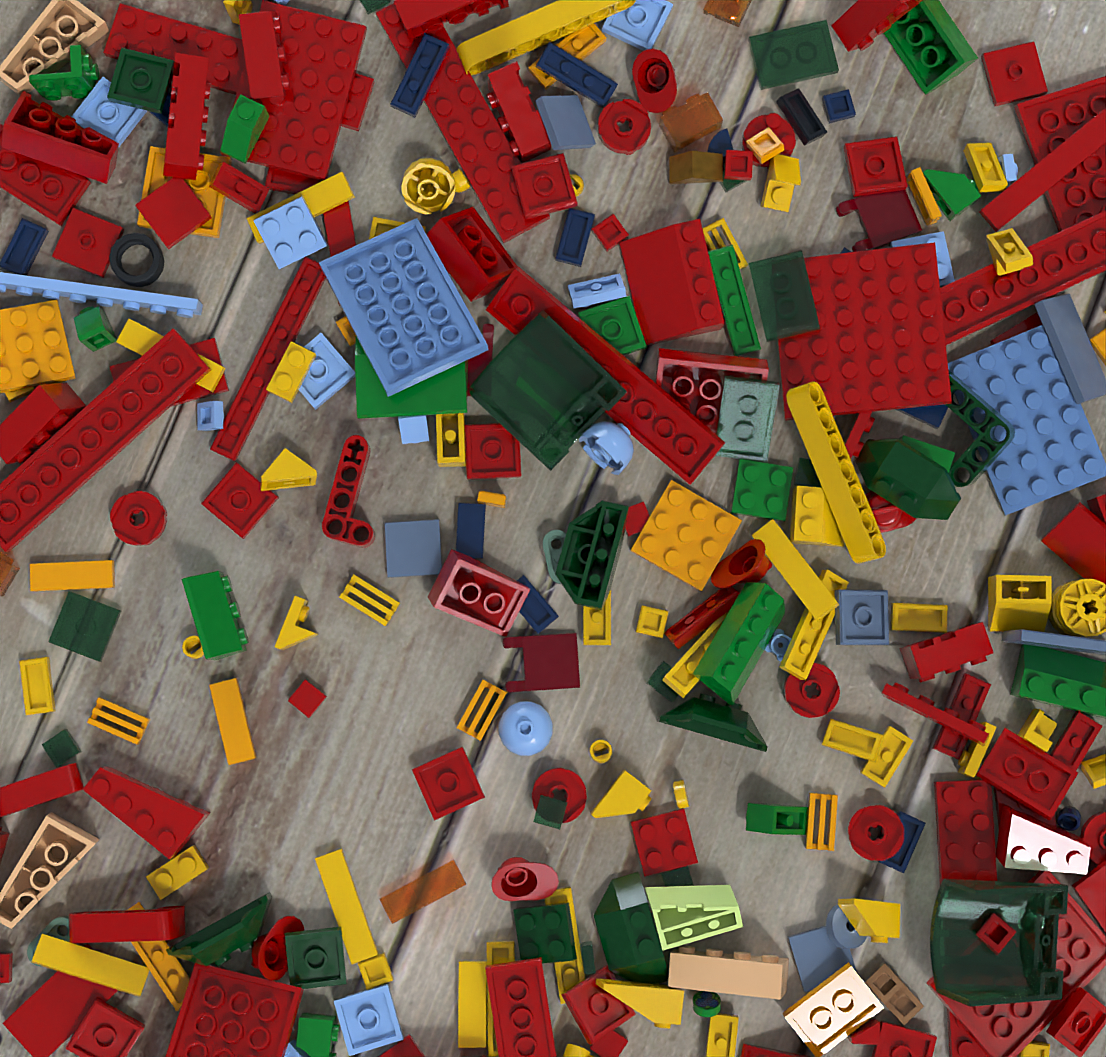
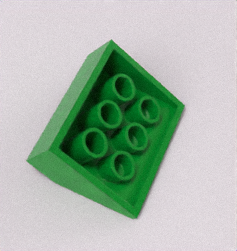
[355,337,468,419]

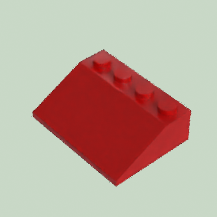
[619,219,724,346]
[655,348,769,446]

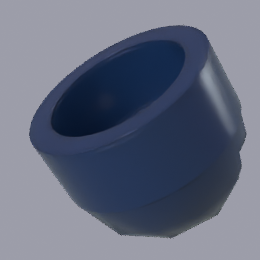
[1057,806,1081,831]

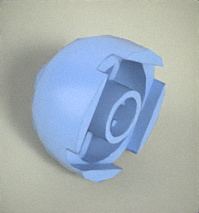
[579,421,634,475]
[499,701,553,756]

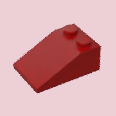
[428,549,530,637]

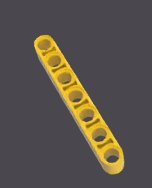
[456,0,636,75]
[786,382,886,564]

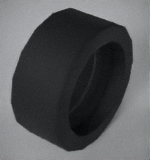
[109,233,165,287]

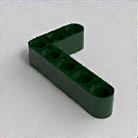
[945,369,1015,487]

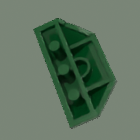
[855,439,961,520]
[555,500,629,610]
[657,693,768,752]
[593,872,669,984]
[166,892,272,966]

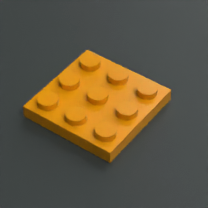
[137,146,232,238]
[0,300,75,393]
[630,480,742,592]

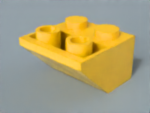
[988,575,1052,632]

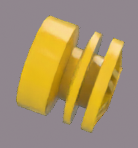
[1048,579,1106,638]

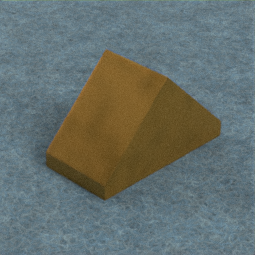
[669,150,723,184]

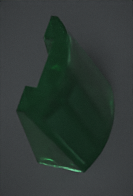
[468,310,627,471]
[930,879,1068,1006]

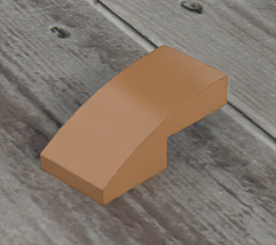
[865,963,924,1025]

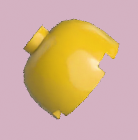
[401,158,455,215]

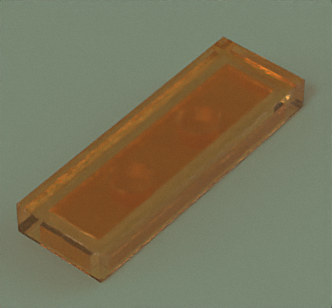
[380,859,467,924]

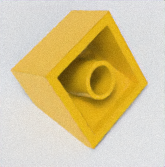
[790,486,845,547]

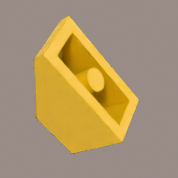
[591,770,652,818]
[838,898,900,943]

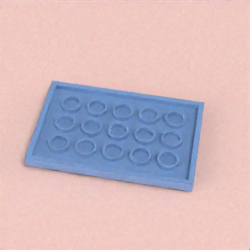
[319,218,488,397]
[948,325,1106,515]

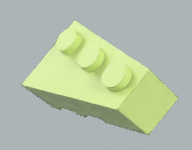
[645,885,743,950]

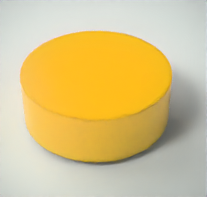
[673,780,689,809]

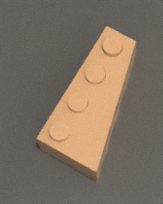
[0,0,109,96]
[0,812,100,929]
[668,946,789,1000]

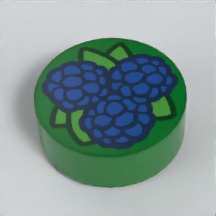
[693,991,721,1017]

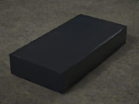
[776,88,827,146]

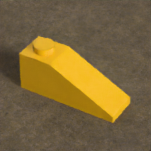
[596,978,684,1028]

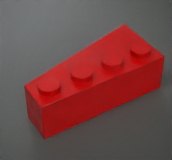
[394,0,509,40]
[163,53,211,180]
[2,91,119,184]
[82,766,210,859]

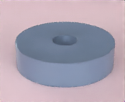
[826,904,867,949]

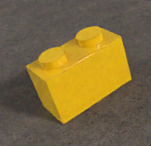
[436,413,466,467]

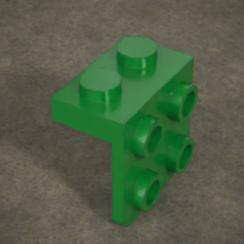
[29,45,99,101]

